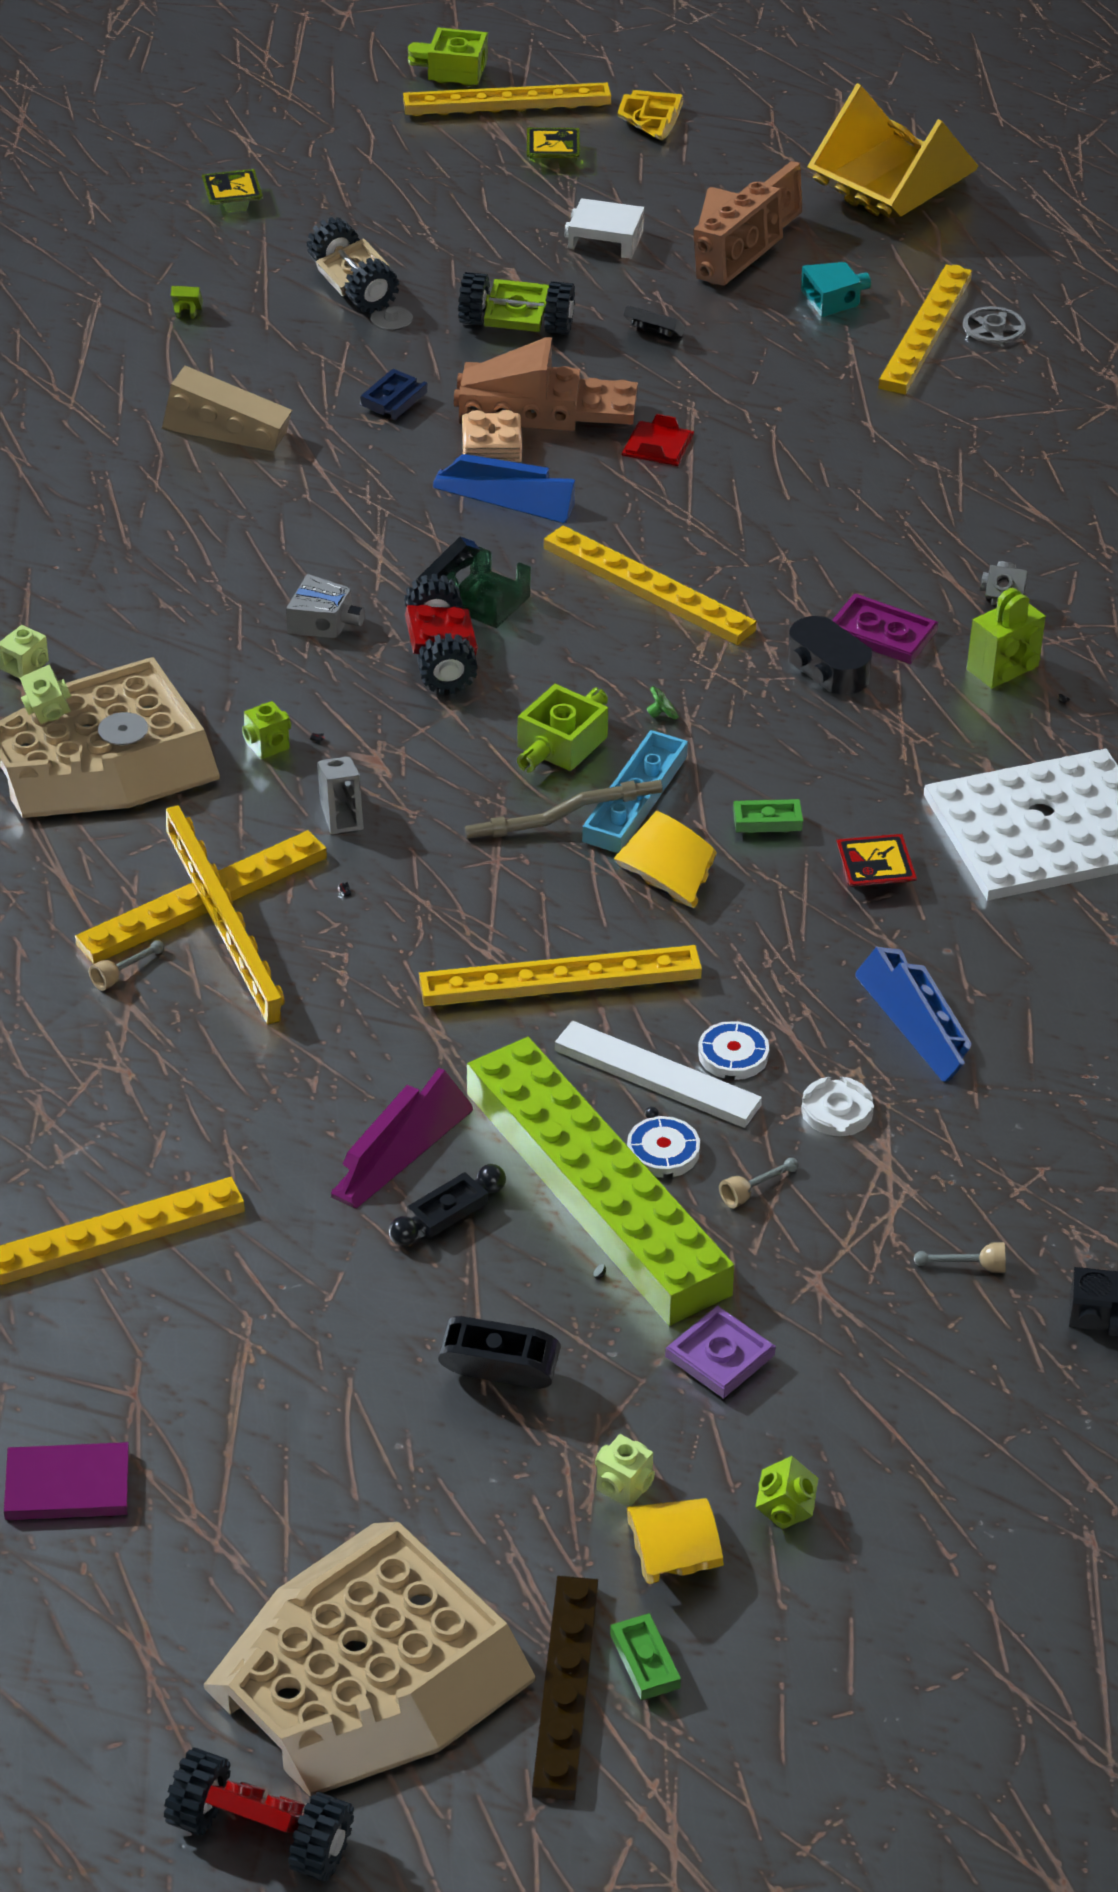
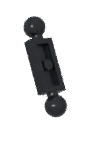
[388,1164,506,1246]

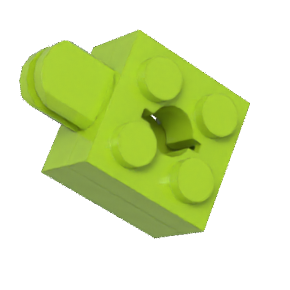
[408,27,488,86]
[967,588,1046,689]

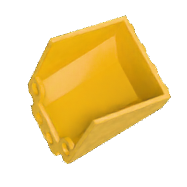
[807,83,978,218]

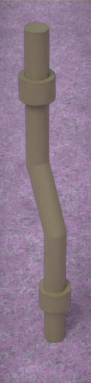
[465,780,663,839]

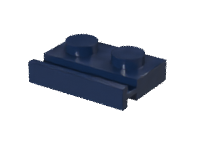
[360,369,428,420]

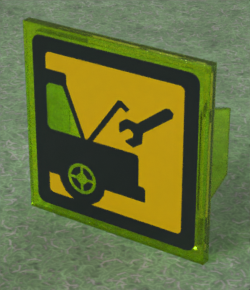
[527,127,580,160]
[202,169,263,213]

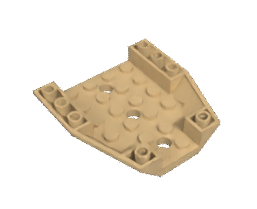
[0,657,220,818]
[204,1522,536,1797]

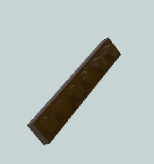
[532,1576,598,1801]

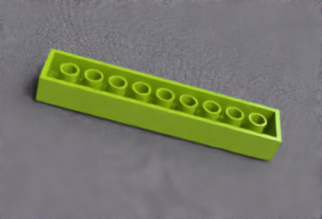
[467,1036,735,1326]

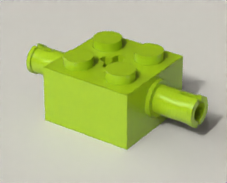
[517,684,609,773]

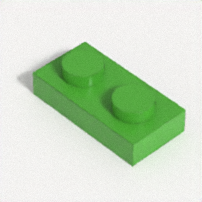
[733,799,803,833]
[610,1613,681,1701]

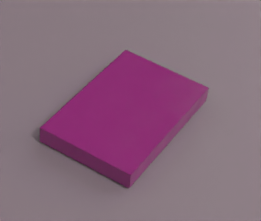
[832,593,939,664]
[4,1442,130,1520]

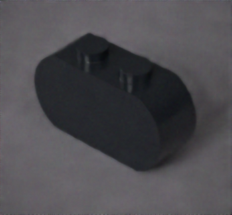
[788,616,872,695]
[438,1316,561,1389]

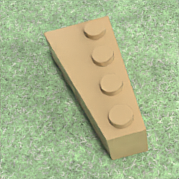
[162,365,292,451]

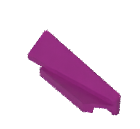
[331,1068,473,1208]

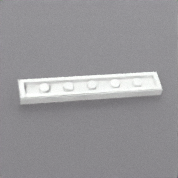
[555,1020,762,1128]

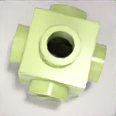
[0,625,49,678]
[19,664,72,724]
[595,1434,655,1507]

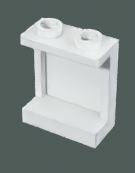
[564,198,644,259]

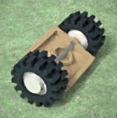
[306,217,400,314]

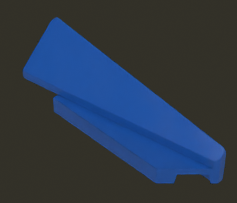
[433,454,575,523]
[855,947,972,1082]

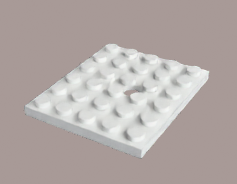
[924,749,1118,901]

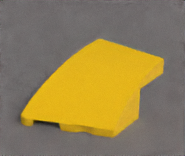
[617,90,684,140]
[614,810,717,908]
[627,1498,724,1584]

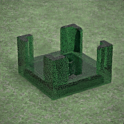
[447,546,531,628]

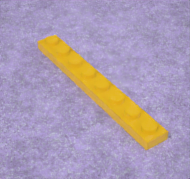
[403,82,611,116]
[878,264,972,395]
[543,525,757,645]
[166,805,285,1025]
[75,830,327,964]
[419,945,702,1007]
[0,1176,245,1285]

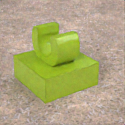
[171,286,203,319]

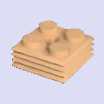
[462,410,522,463]

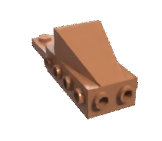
[693,161,802,286]
[454,337,638,431]

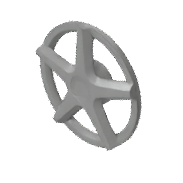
[962,306,1026,347]

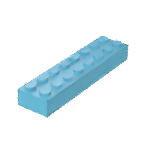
[582,730,688,853]

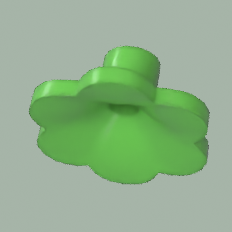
[646,686,678,720]

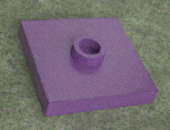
[665,1305,776,1399]

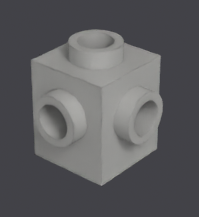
[980,561,1028,607]

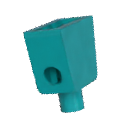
[801,262,871,317]

